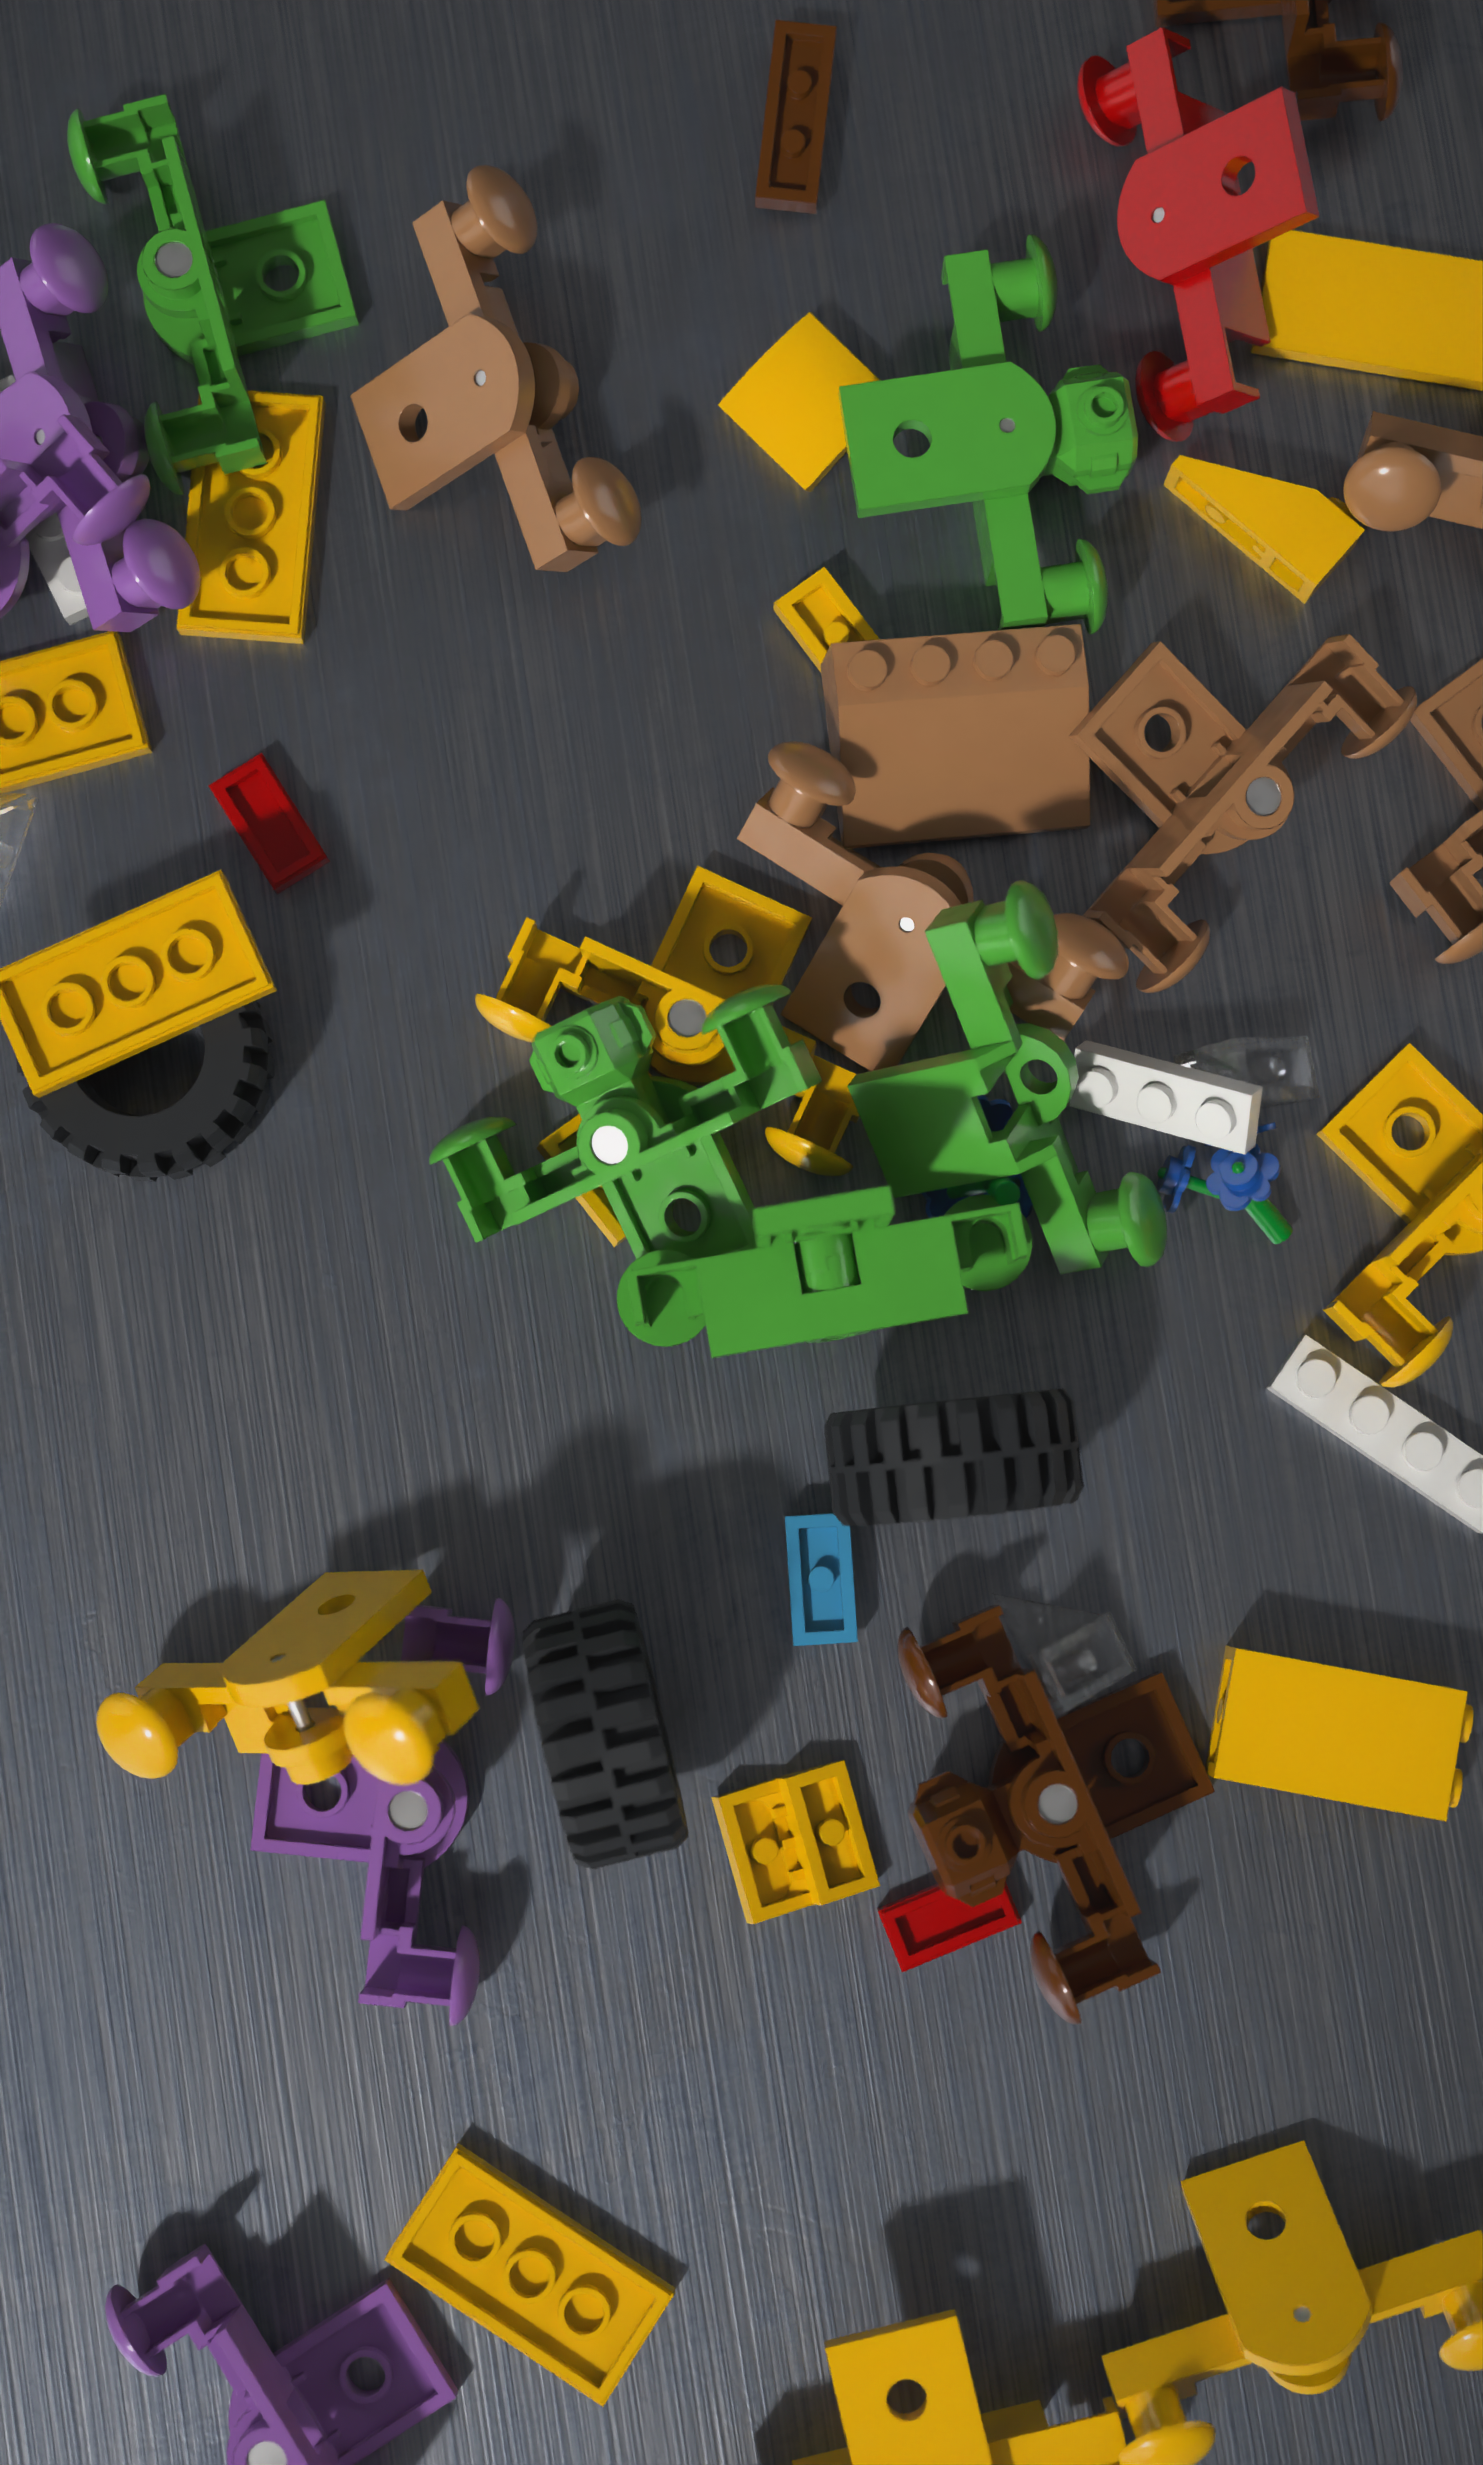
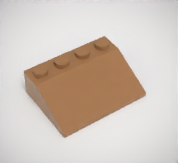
[820,624,1090,849]

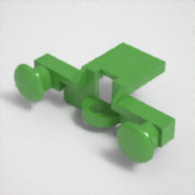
[847,881,1167,1275]

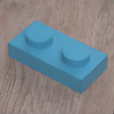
[785,1513,858,1646]

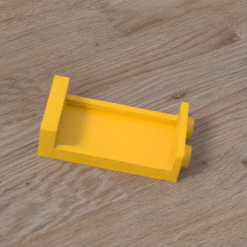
[1205,1645,1473,1822]

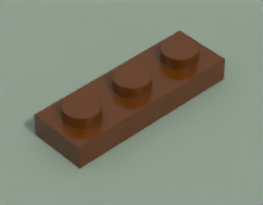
[755,20,837,214]

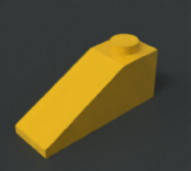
[1163,455,1365,604]

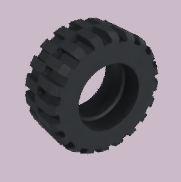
[16,1000,275,1182]
[824,1388,1084,1526]
[522,1599,688,1869]

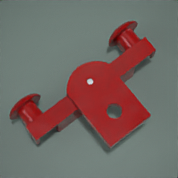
[1077,27,1320,442]

